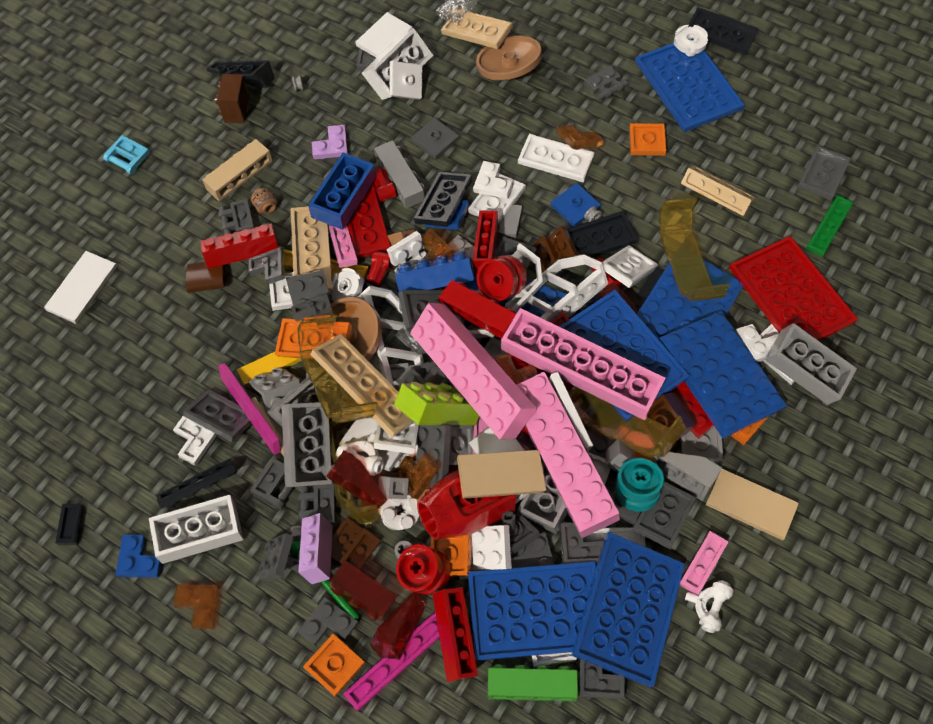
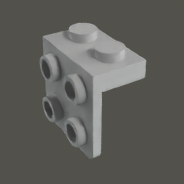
[249,368,300,412]

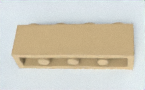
[202,139,272,202]

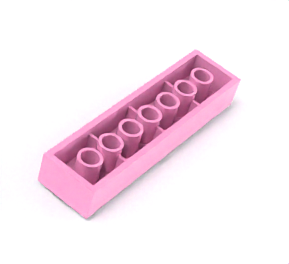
[410,303,536,440]
[501,308,665,420]
[517,372,620,538]

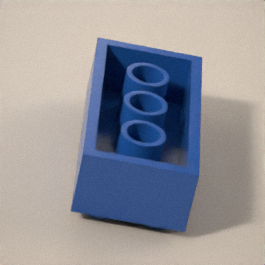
[308,153,376,230]
[395,251,474,292]

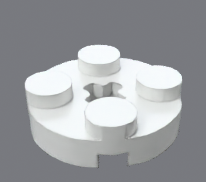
[674,25,708,57]
[330,268,364,302]
[378,491,419,531]

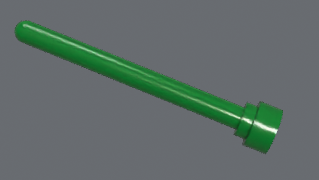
[290,539,359,620]

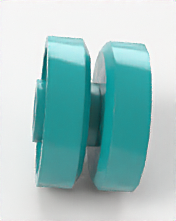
[615,458,664,512]

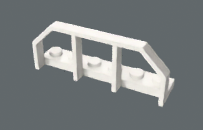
[454,243,543,338]
[505,255,609,322]
[357,286,424,391]

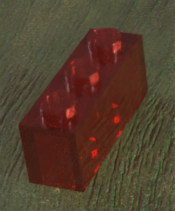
[329,560,397,622]

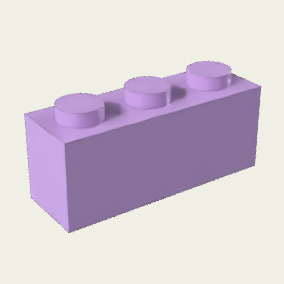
[298,513,333,584]

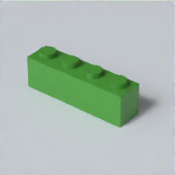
[488,665,578,701]

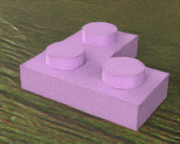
[312,125,348,160]

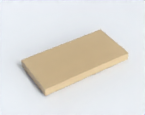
[441,9,513,49]
[457,450,546,499]
[706,469,799,540]

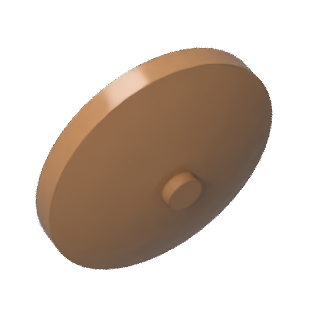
[476,36,542,80]
[328,297,382,361]

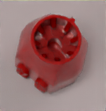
[417,470,516,540]

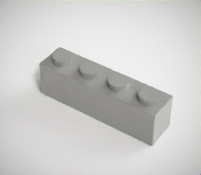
[374,140,426,209]

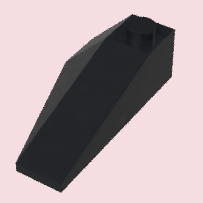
[206,60,275,88]

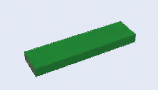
[806,195,854,257]

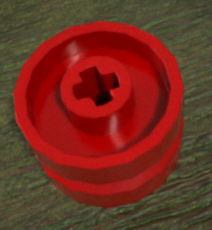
[477,255,526,301]
[396,544,451,595]

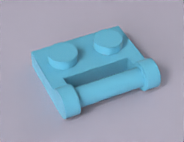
[103,135,150,175]

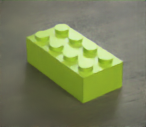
[394,382,479,425]

